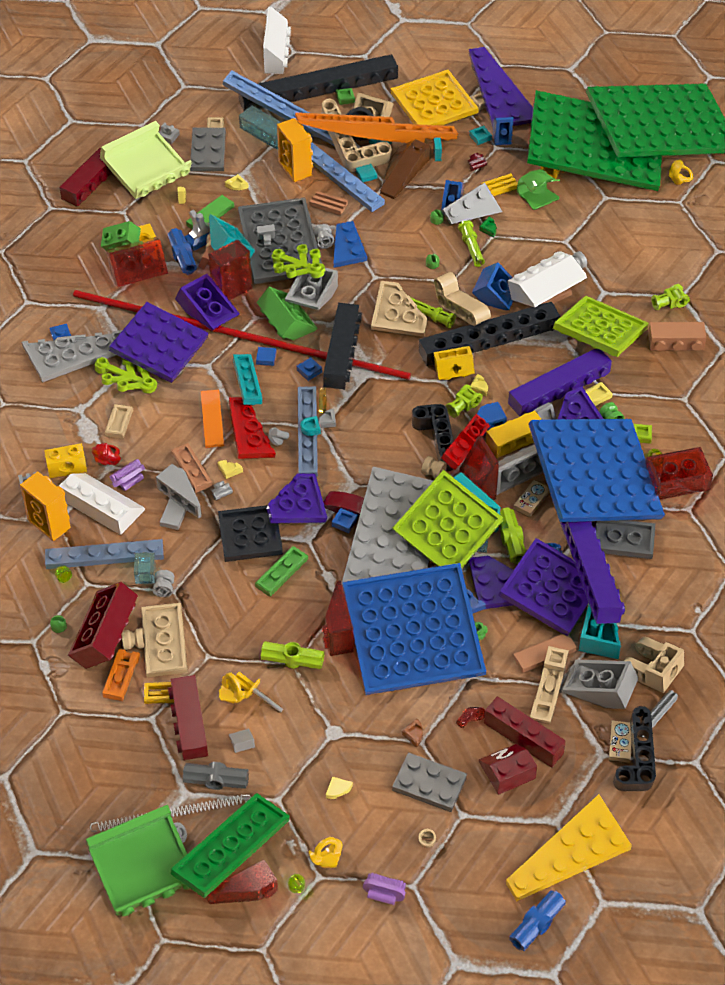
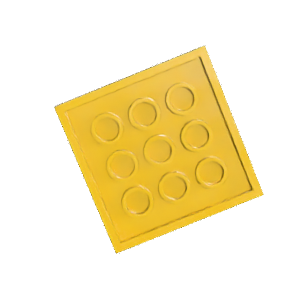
[391,70,479,125]

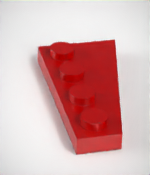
[228,397,276,459]

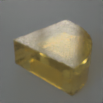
[319,388,327,414]

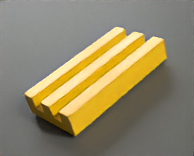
[481,174,518,196]
[144,682,174,704]

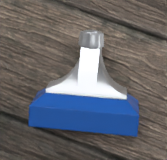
[184,210,210,251]

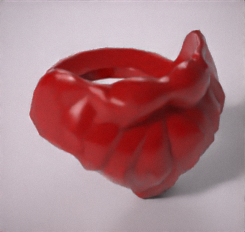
[92,443,121,465]

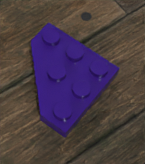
[558,387,603,419]
[267,474,328,523]
[468,555,514,609]

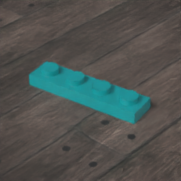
[233,354,263,405]

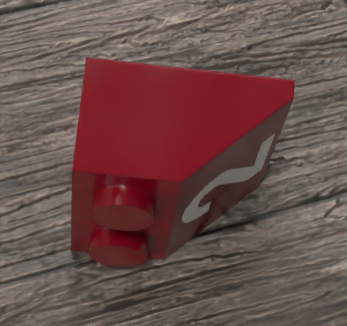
[479,744,537,795]

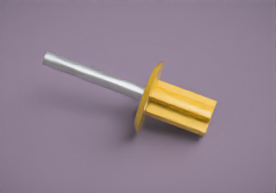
[236,672,283,713]

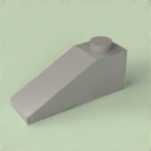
[156,464,201,519]

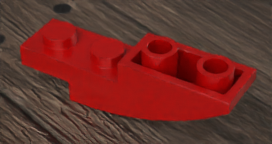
[441,414,490,470]

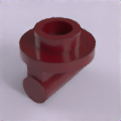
[468,152,487,171]

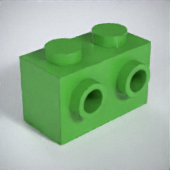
[101,221,141,254]

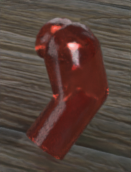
[456,707,485,728]

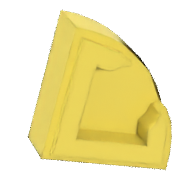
[225,175,249,190]
[178,186,186,204]
[470,374,488,396]
[217,460,243,479]
[326,777,353,799]

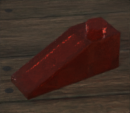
[207,860,278,904]

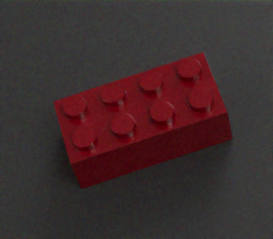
[68,582,138,669]

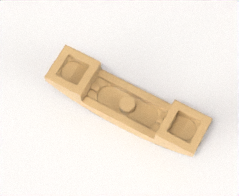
[530,646,569,724]

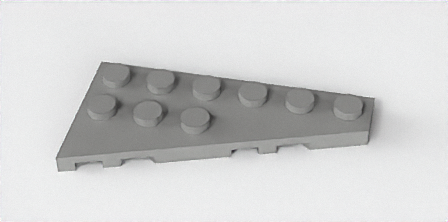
[22,330,122,383]

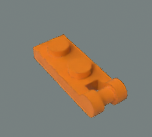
[102,649,140,701]

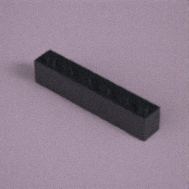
[323,303,362,390]

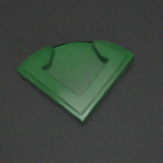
[479,217,497,238]

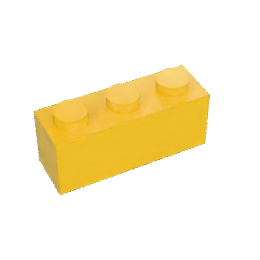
[486,411,542,458]

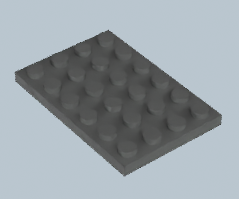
[238,197,322,284]

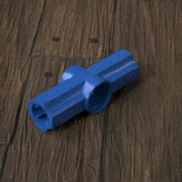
[167,228,197,275]
[509,890,566,951]

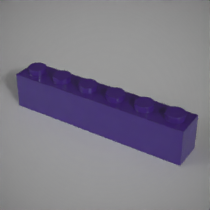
[508,349,612,417]

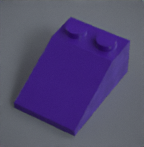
[175,274,240,330]

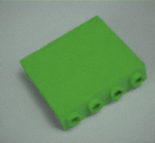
[86,805,189,917]

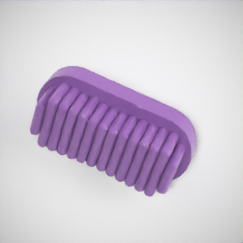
[109,459,145,491]
[363,873,406,905]

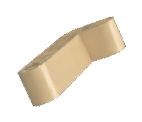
[434,272,491,326]

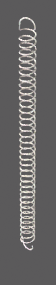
[90,794,251,832]

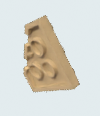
[371,281,427,337]

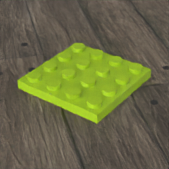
[553,296,649,357]
[392,470,504,568]

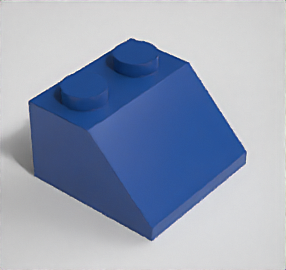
[472,262,514,311]

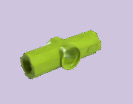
[500,507,526,564]
[261,641,324,669]

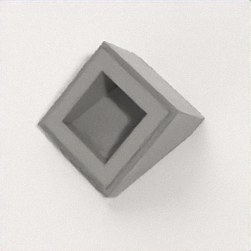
[229,729,255,753]

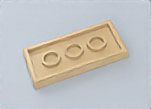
[141,603,188,677]

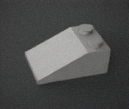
[285,268,338,310]
[562,660,638,709]

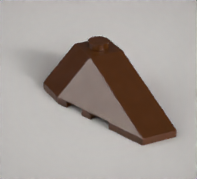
[380,139,430,199]

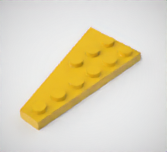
[506,794,632,902]

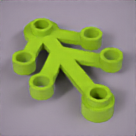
[271,244,325,278]
[95,357,157,394]

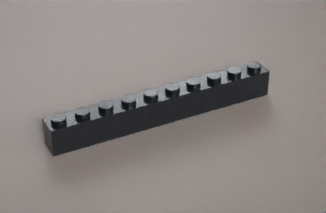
[238,54,398,113]

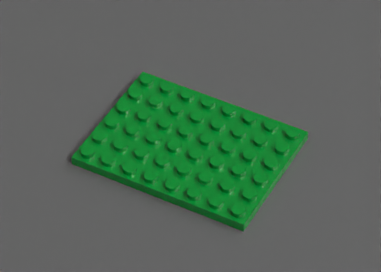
[586,83,725,157]
[527,90,662,191]

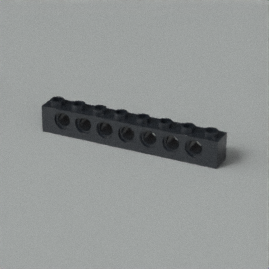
[419,301,561,366]

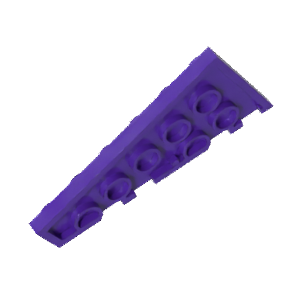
[468,47,533,128]

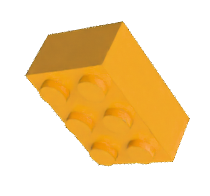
[277,118,313,182]
[20,471,71,541]

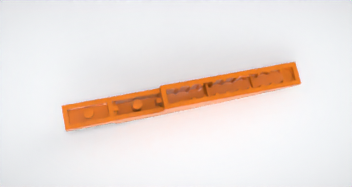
[295,112,458,143]

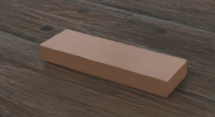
[171,443,212,493]
[513,634,577,673]

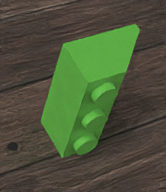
[256,286,318,340]

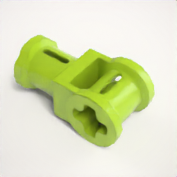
[651,284,690,310]
[445,384,483,418]

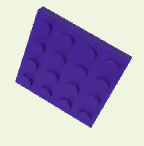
[109,302,209,383]
[498,538,589,636]

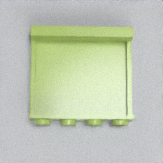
[100,121,192,199]

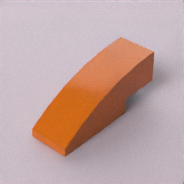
[201,390,224,448]

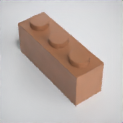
[648,322,706,351]

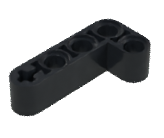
[412,404,454,472]
[613,706,656,791]

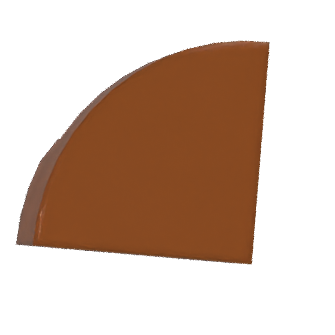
[402,719,423,747]

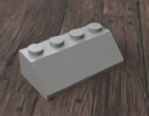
[484,444,544,495]

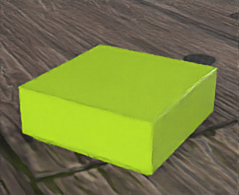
[633,424,652,444]

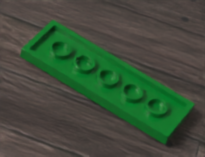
[171,793,290,898]

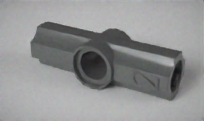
[183,762,249,790]

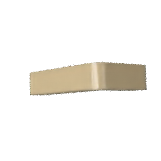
[321,99,391,172]

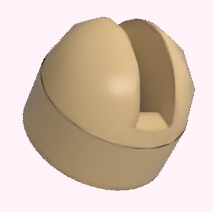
[419,829,436,848]

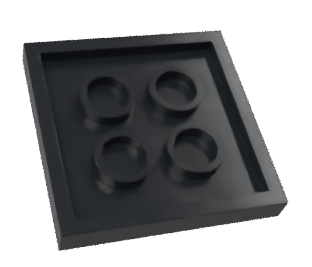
[218,505,283,562]

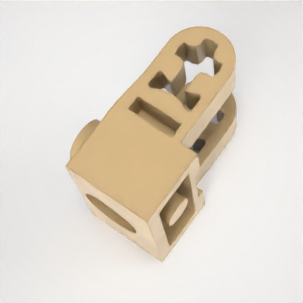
[624,637,684,693]

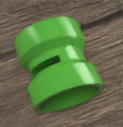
[599,402,625,419]

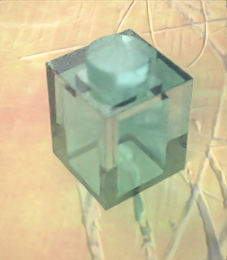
[134,552,156,584]

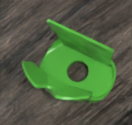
[517,169,560,210]

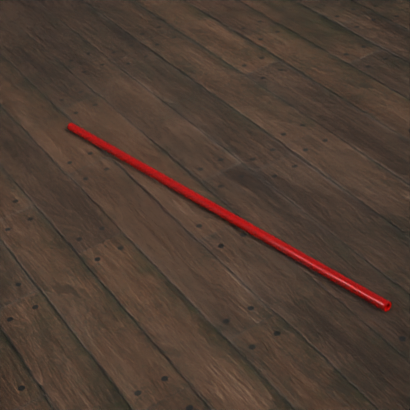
[73,290,411,380]

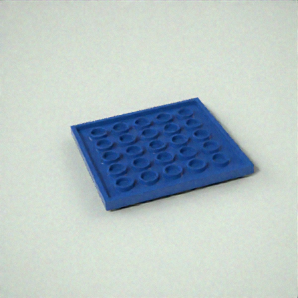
[529,419,665,522]
[342,563,486,695]

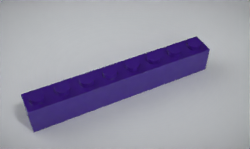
[560,521,625,624]

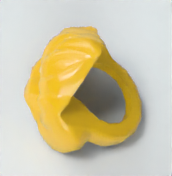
[669,160,693,185]
[219,672,248,704]
[309,837,343,868]

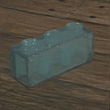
[239,105,282,149]

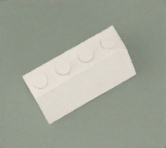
[263,7,291,74]
[508,252,587,307]
[59,473,145,535]

